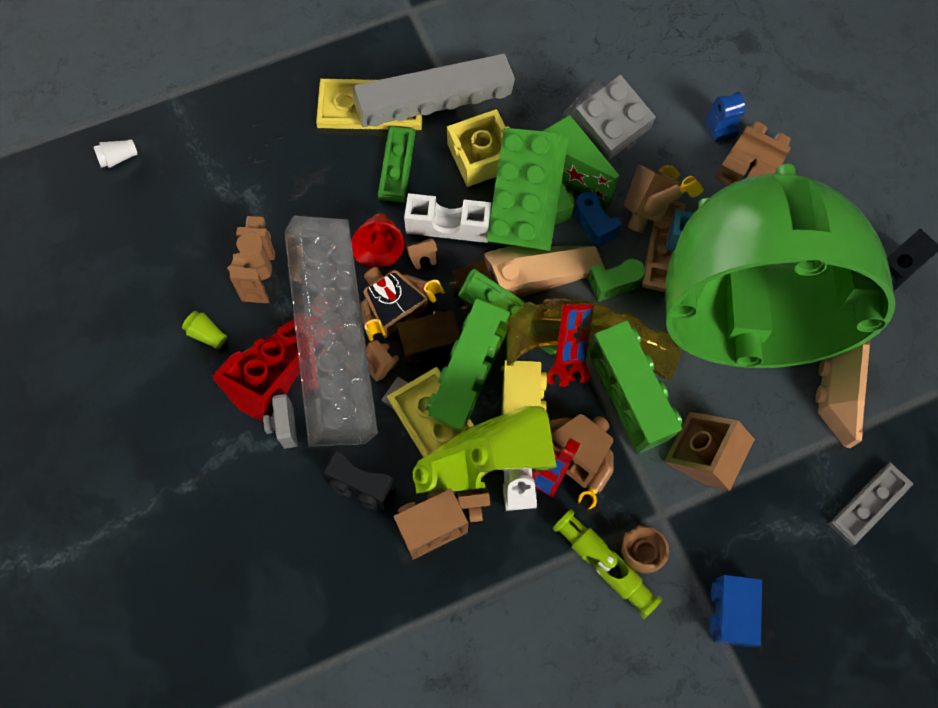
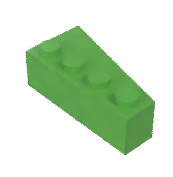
[426,298,510,433]

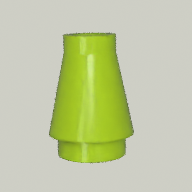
[182,311,227,350]

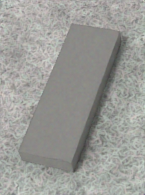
[828,462,913,546]

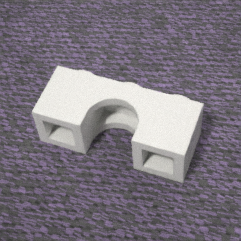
[404,193,491,243]

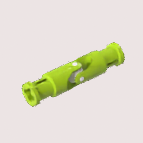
[552,509,663,619]

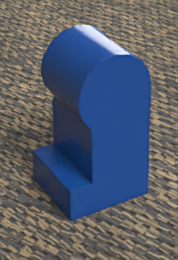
[706,92,745,142]
[575,192,622,248]

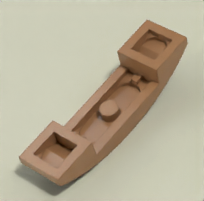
[642,201,686,292]

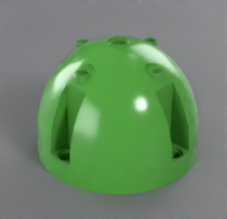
[665,164,896,368]

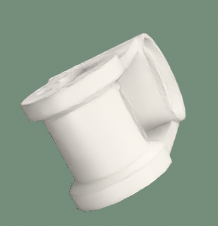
[503,469,537,511]

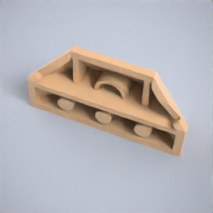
[816,340,870,448]

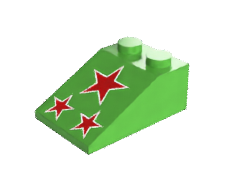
[544,115,620,206]

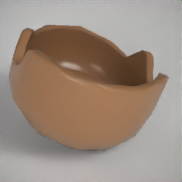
[621,525,669,574]

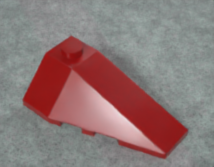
[213,313,329,423]

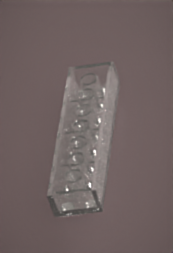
[285,216,378,447]

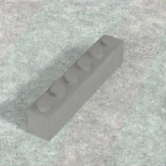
[354,53,515,127]

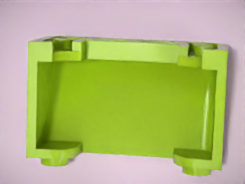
[413,406,557,494]

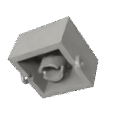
[574,75,656,161]

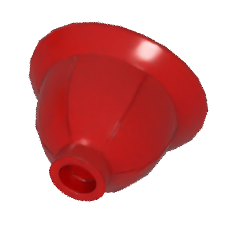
[351,214,404,269]

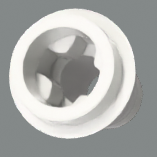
[94,139,138,168]

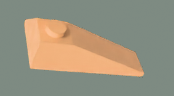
[483,246,605,298]

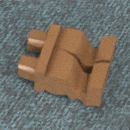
[715,121,791,186]
[227,216,275,303]

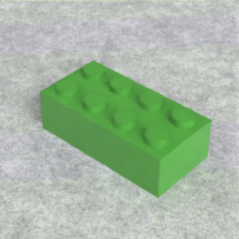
[487,128,568,251]
[587,320,682,455]

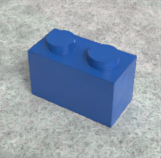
[710,575,762,647]

